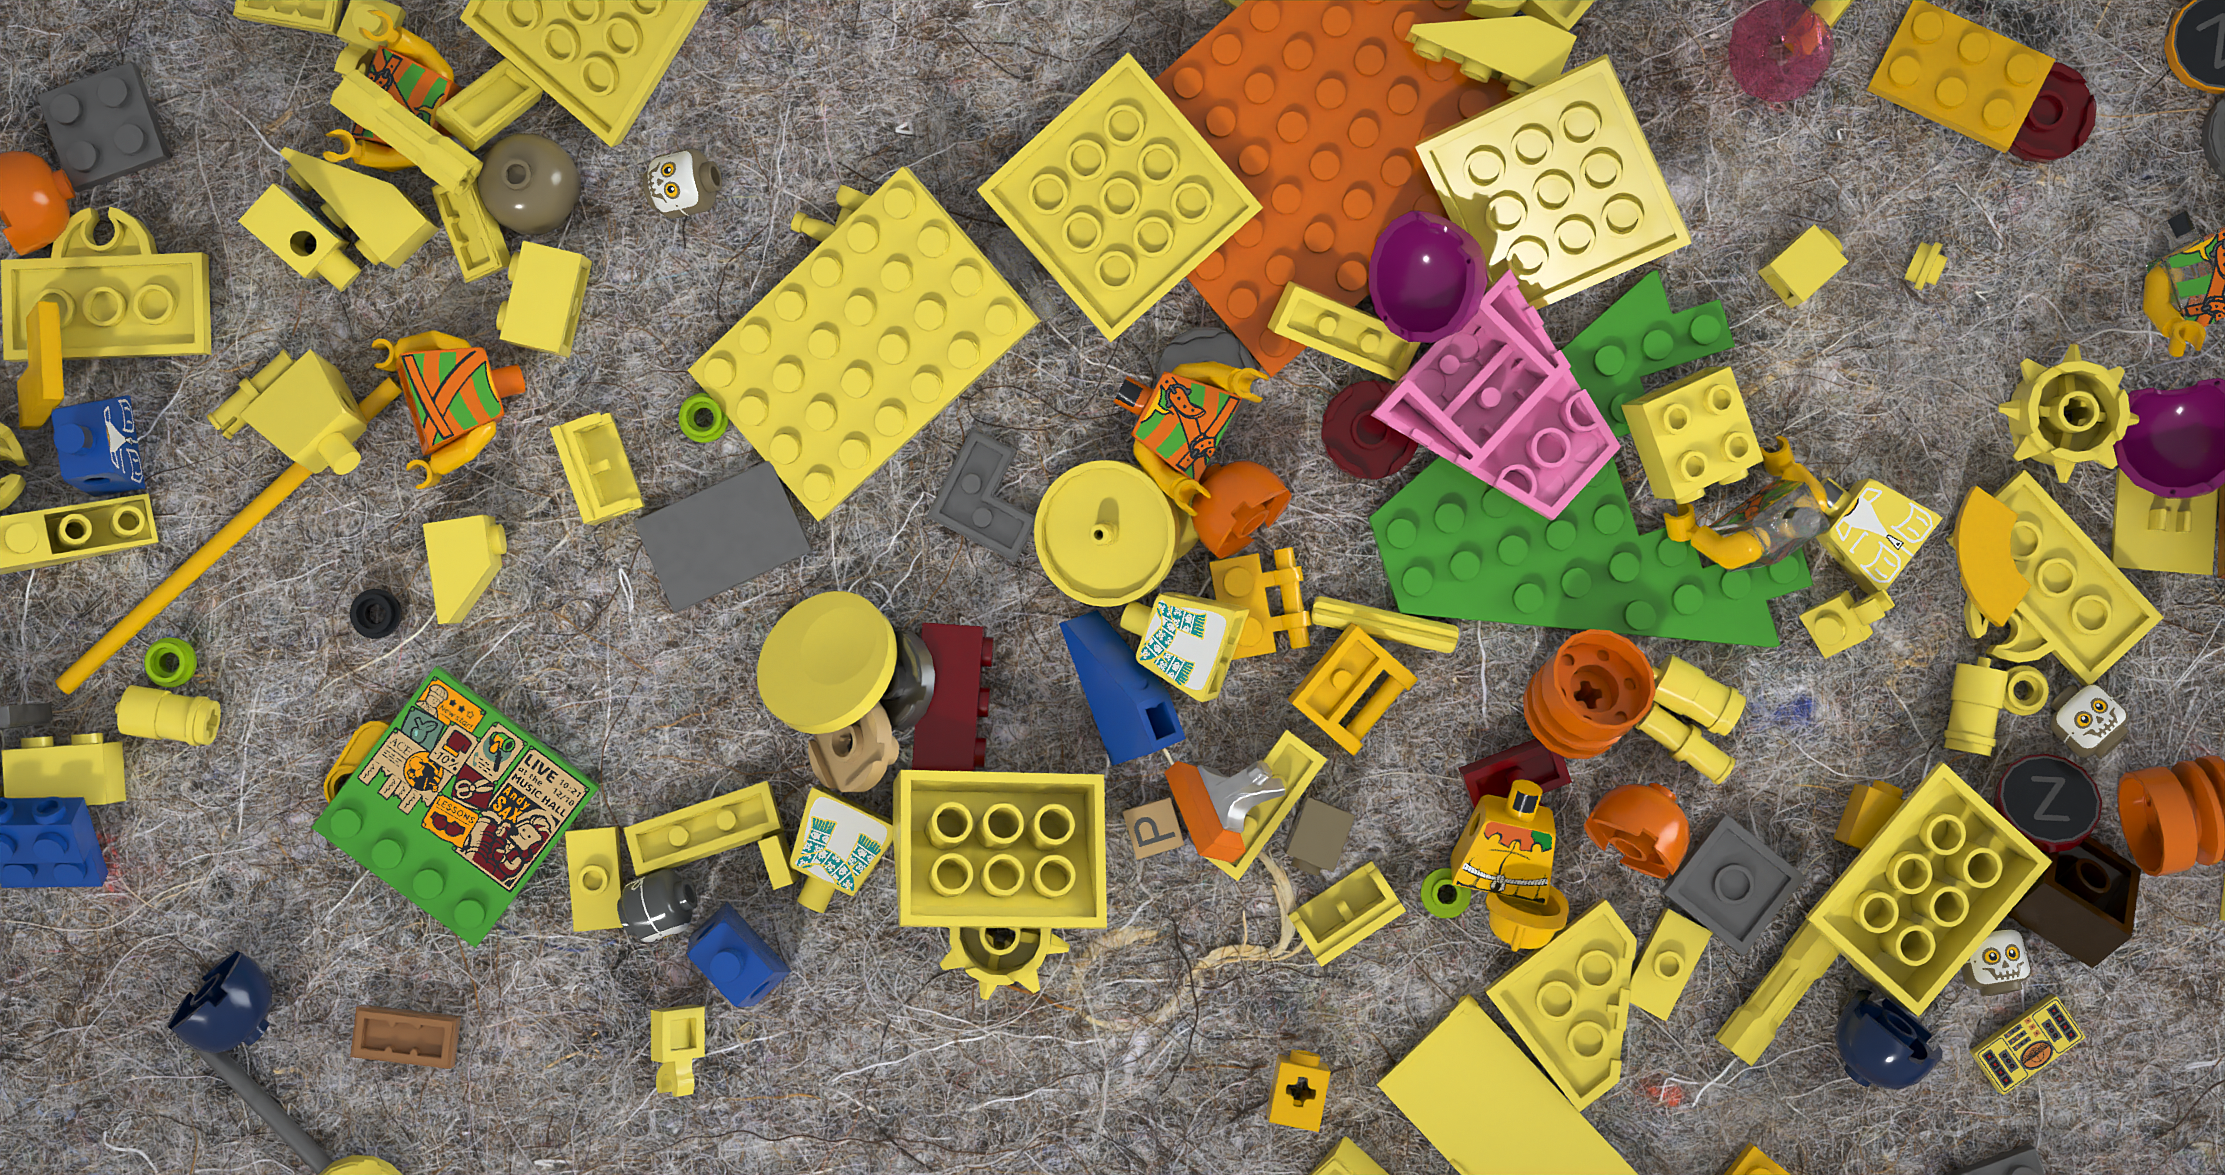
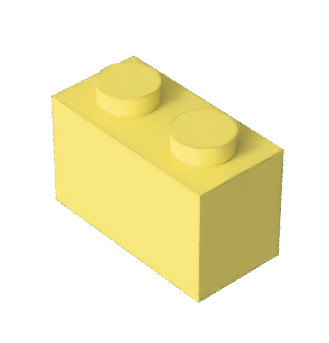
[496,241,592,358]
[1,733,126,806]

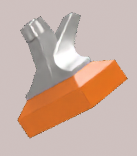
[1164,760,1285,863]

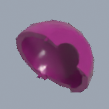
[1369,211,1488,343]
[2113,378,2225,499]

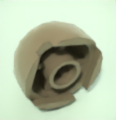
[477,133,581,235]

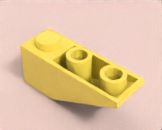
[1405,16,1577,96]
[280,147,440,269]
[0,493,159,575]

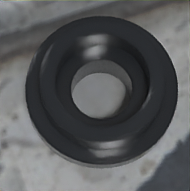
[350,589,402,639]

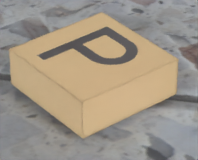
[1122,796,1185,860]

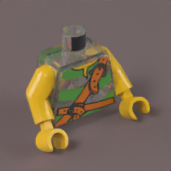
[2142,210,2225,357]
[1663,436,1830,572]

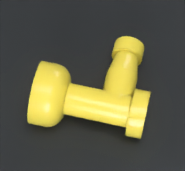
[791,184,870,242]

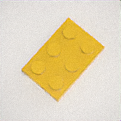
[1866,0,2056,154]

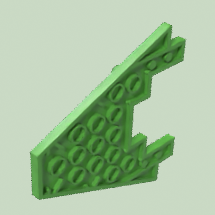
[1367,270,1814,648]

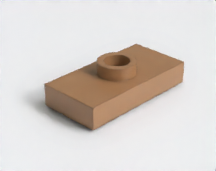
[350,1004,461,1069]

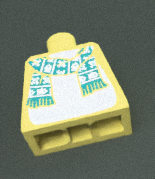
[238,183,362,292]
[1120,592,1250,702]
[789,784,893,913]

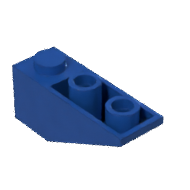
[1059,610,1186,766]

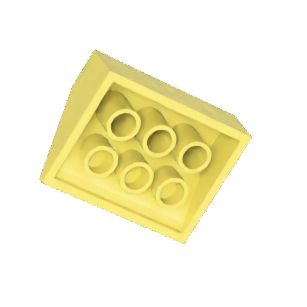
[1805,761,2052,1017]
[893,770,1107,929]

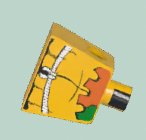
[1450,779,1556,905]

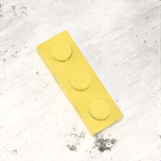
[1267,281,1421,382]
[1205,729,1327,881]
[623,781,784,877]

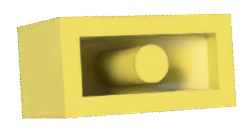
[423,514,507,624]

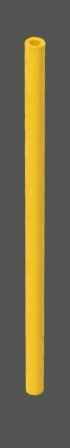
[55,376,403,695]

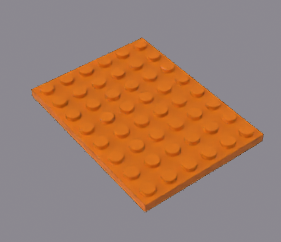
[1153,0,1514,378]

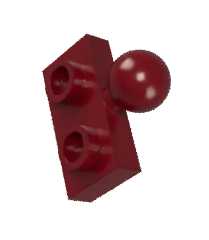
[1458,738,1572,812]

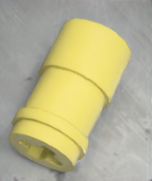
[1651,654,1746,736]
[1943,657,2009,757]
[115,685,221,746]

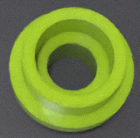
[679,393,730,443]
[144,637,197,688]
[1420,867,1471,919]

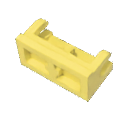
[550,412,645,526]
[1287,860,1406,967]

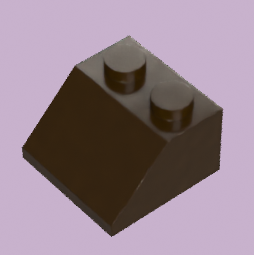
[2007,836,2141,969]

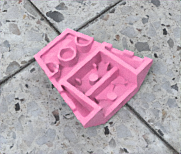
[1371,269,1621,520]

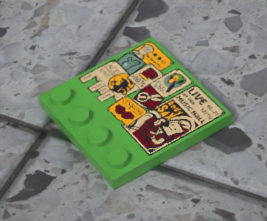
[311,665,601,948]

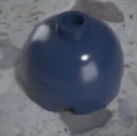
[168,951,272,1053]
[1835,990,1943,1090]

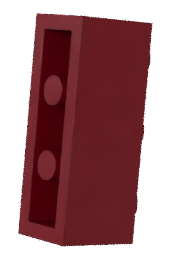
[912,622,994,772]

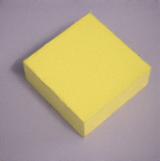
[758,832,799,890]

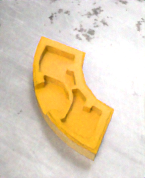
[1953,486,2032,627]

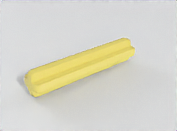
[1310,596,1459,653]

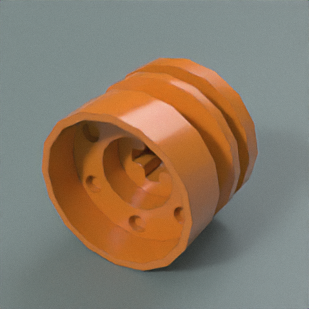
[1523,629,1656,759]
[2117,755,2225,877]

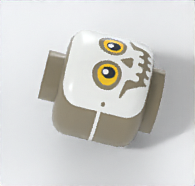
[642,148,722,219]
[2050,684,2130,759]
[1961,922,2031,997]

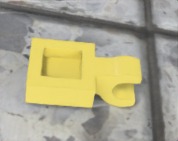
[334,0,406,78]
[1799,588,1895,659]
[651,1004,705,1097]

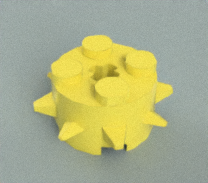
[1998,344,2139,483]
[939,927,1070,1000]

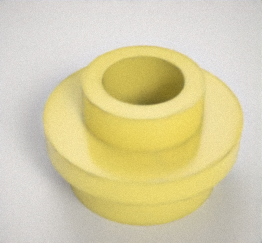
[1904,242,1948,291]
[2003,665,2049,716]

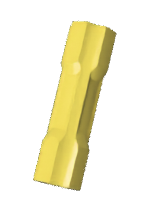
[330,69,483,198]
[1714,919,1840,1067]

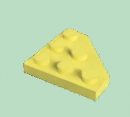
[1483,897,1637,1112]

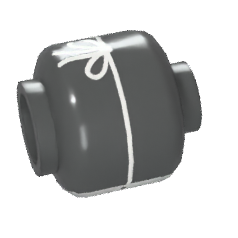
[617,869,697,942]

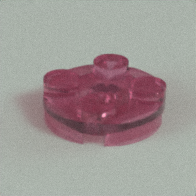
[1728,0,1834,102]

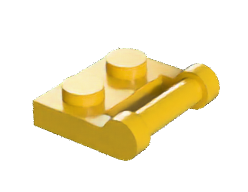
[1287,622,1418,756]

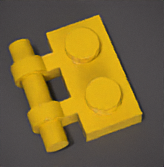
[1209,547,1312,660]

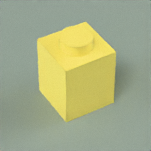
[1757,224,1849,309]

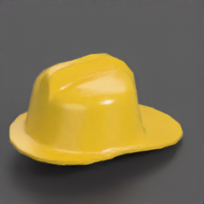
[1485,885,1569,952]

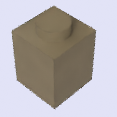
[1283,794,1356,876]

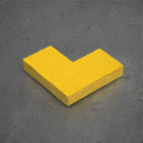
[17,301,64,430]

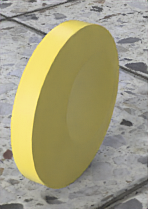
[1034,460,1180,607]
[757,591,897,734]

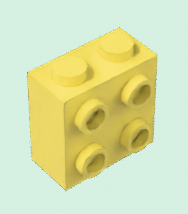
[1621,366,1764,504]

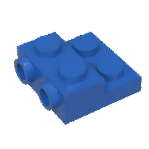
[0,797,108,888]

